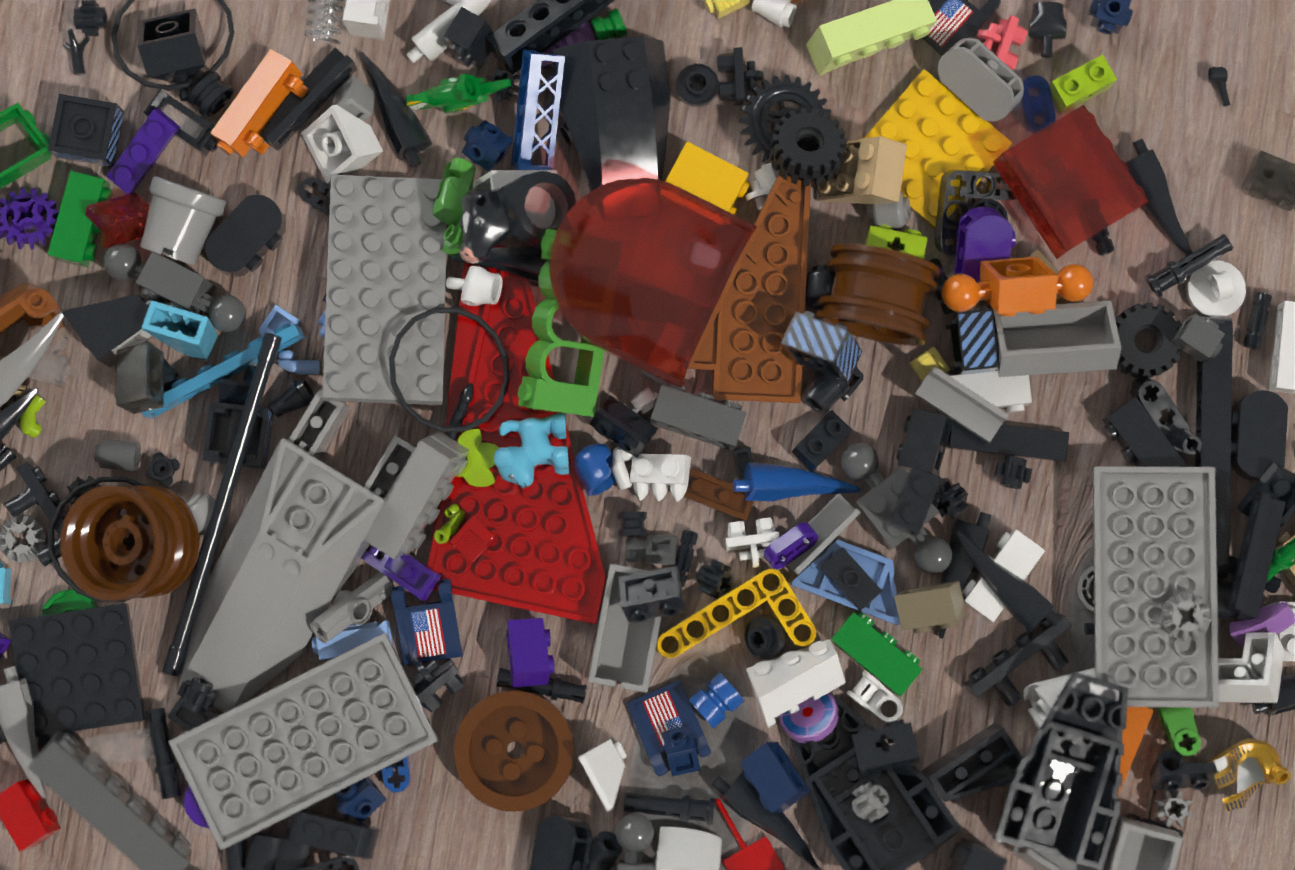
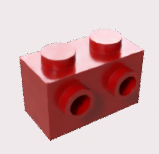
[0,779,62,852]

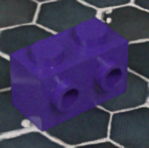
[506,618,555,687]

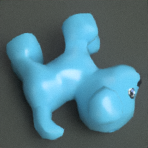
[494,413,569,488]

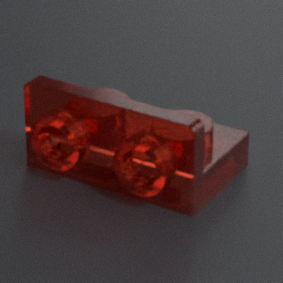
[85,192,150,248]

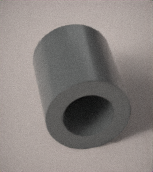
[94,439,141,471]

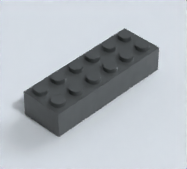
[28,731,192,870]

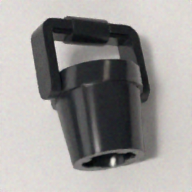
[802,365,864,414]

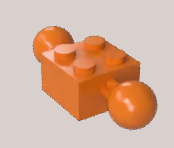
[941,256,1094,317]

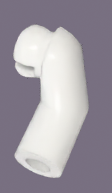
[611,447,633,490]

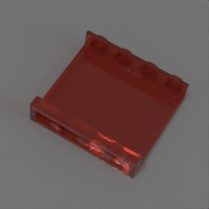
[993,105,1148,260]

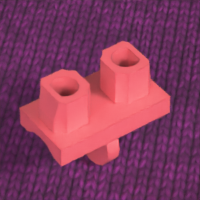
[977,15,1028,70]

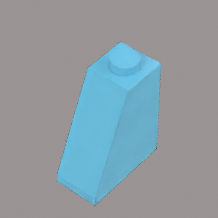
[142,300,218,362]

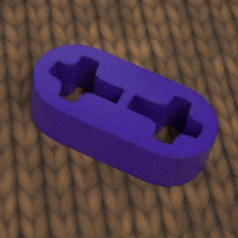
[764,522,818,569]

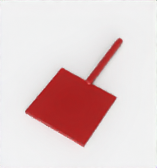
[715,798,785,870]

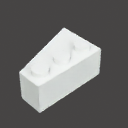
[342,0,390,40]
[746,639,846,727]

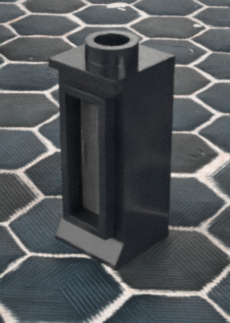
[144,89,218,157]

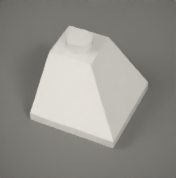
[301,105,383,184]
[578,739,627,811]

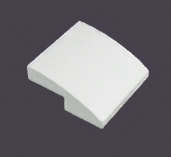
[656,827,722,870]

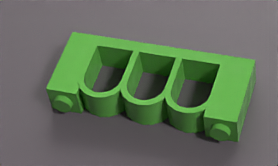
[518,229,621,417]

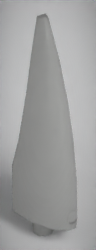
[0,311,64,408]
[0,666,47,798]

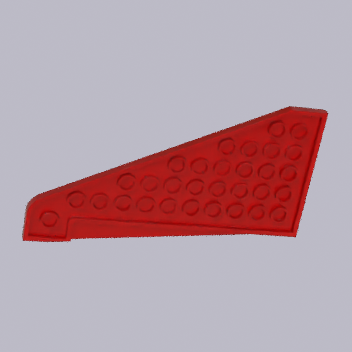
[427,245,606,624]

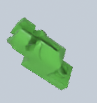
[433,157,476,256]

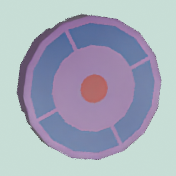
[779,693,838,743]

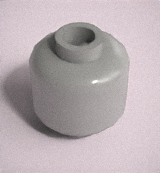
[867,191,911,228]
[185,492,215,536]

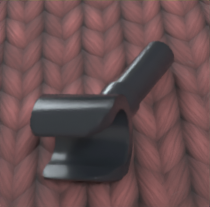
[1208,67,1231,107]

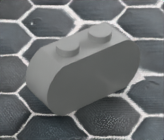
[938,38,1024,121]

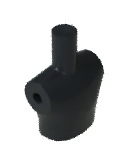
[1028,2,1067,58]

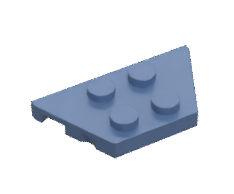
[791,539,900,626]

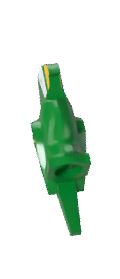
[406,74,511,113]

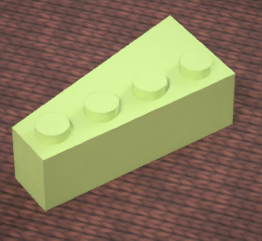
[806,0,937,76]

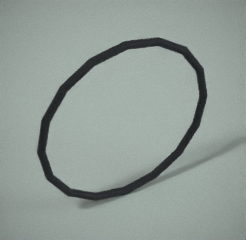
[111,0,235,91]
[389,307,509,432]
[49,477,147,602]

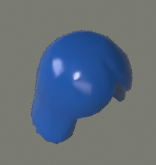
[574,444,615,496]

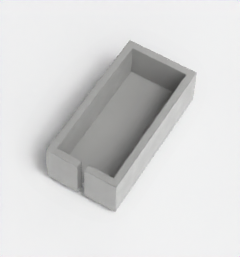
[993,301,1121,377]
[365,431,469,560]
[588,564,661,693]
[1104,816,1183,870]

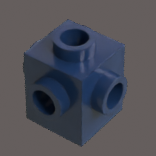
[1088,0,1133,35]
[461,120,513,172]
[333,777,387,824]

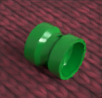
[590,8,627,40]

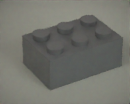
[651,382,747,451]

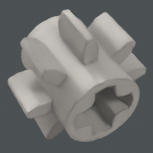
[852,782,889,822]
[1154,790,1192,826]

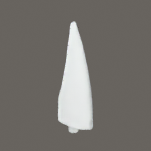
[406,0,492,63]

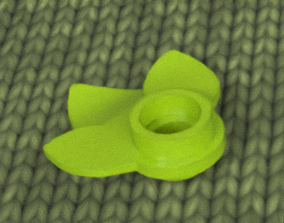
[455,429,499,487]

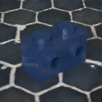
[740,742,810,813]

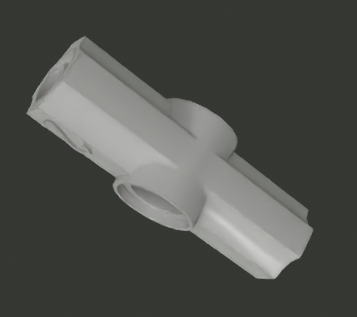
[310,572,394,644]

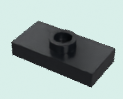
[820,547,882,611]

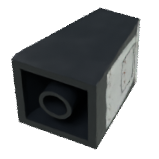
[63,294,153,368]

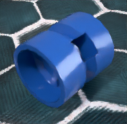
[689,672,745,729]

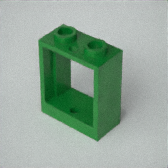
[0,102,52,189]

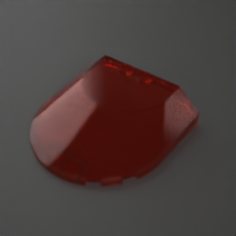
[550,177,757,388]

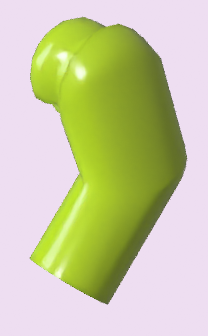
[20,394,46,438]
[434,504,465,544]

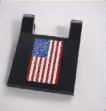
[922,0,1001,56]

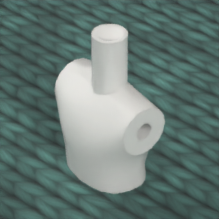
[446,266,503,306]

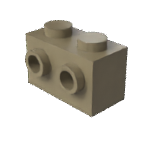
[894,581,967,633]

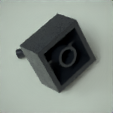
[137,8,205,102]

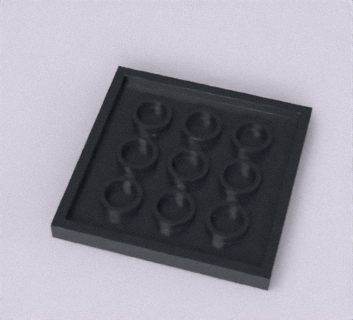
[8,603,146,737]

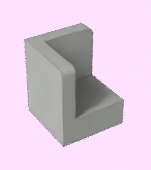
[332,76,375,121]

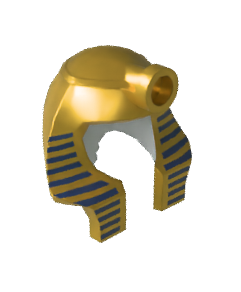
[1205,739,1291,812]

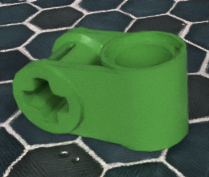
[1156,707,1201,756]

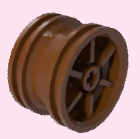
[815,243,941,346]
[60,486,199,601]

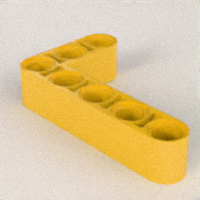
[657,569,816,658]

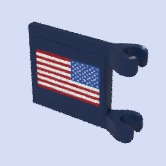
[391,579,463,665]
[626,680,711,776]

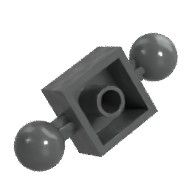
[103,243,246,332]
[841,443,952,574]
[612,813,654,870]

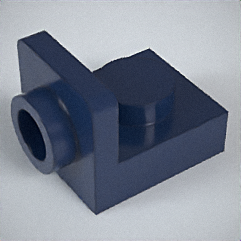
[662,726,701,777]

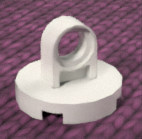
[1186,260,1246,318]

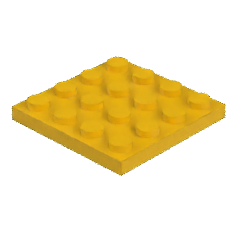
[864,69,1013,230]

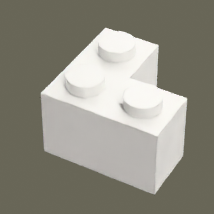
[1218,633,1285,703]

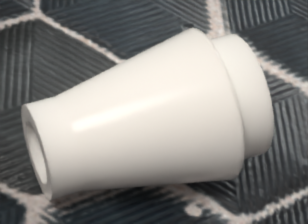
[752,0,797,28]

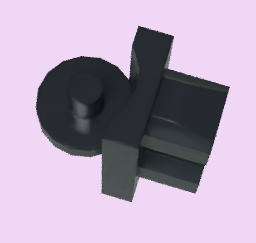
[717,47,764,106]
[411,658,464,713]

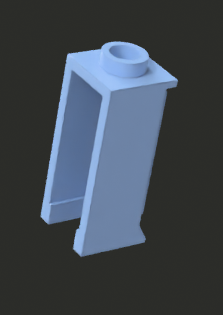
[312,621,393,660]

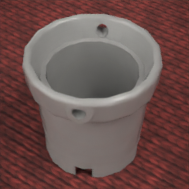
[140,176,227,265]

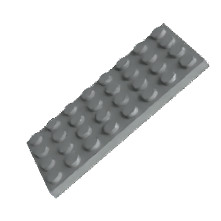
[322,175,447,405]
[1093,467,1219,708]
[168,633,439,850]

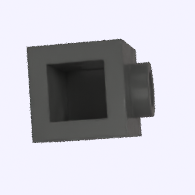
[1171,314,1225,362]

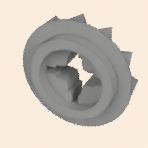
[0,515,46,563]
[1162,592,1212,641]

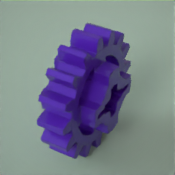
[0,188,59,250]

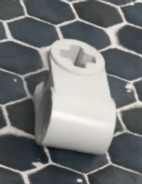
[846,670,903,722]

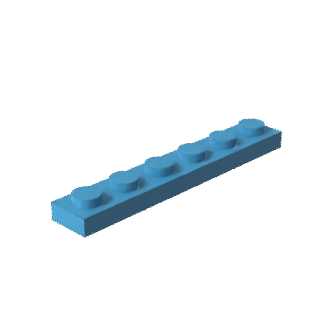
[139,323,306,419]

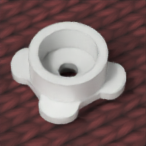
[630,387,658,414]

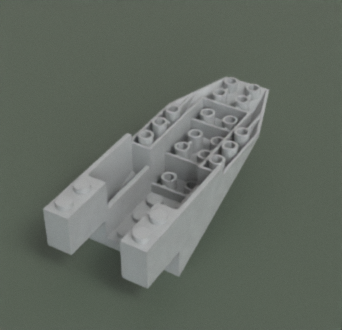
[179,389,416,713]

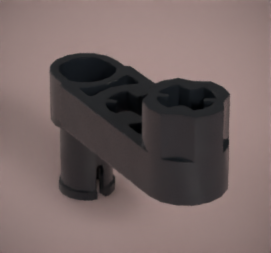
[1130,377,1202,454]

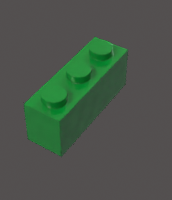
[47,171,112,268]
[830,612,923,697]

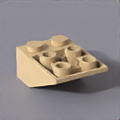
[816,136,907,204]

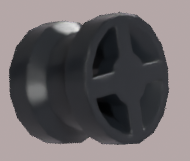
[618,511,648,537]

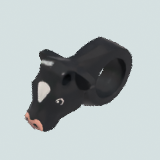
[460,171,576,263]

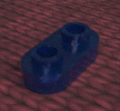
[1021,75,1056,134]

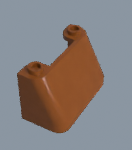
[0,283,65,335]

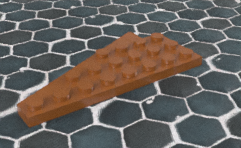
[686,169,811,403]

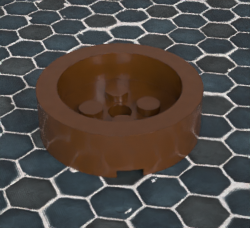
[454,691,575,812]

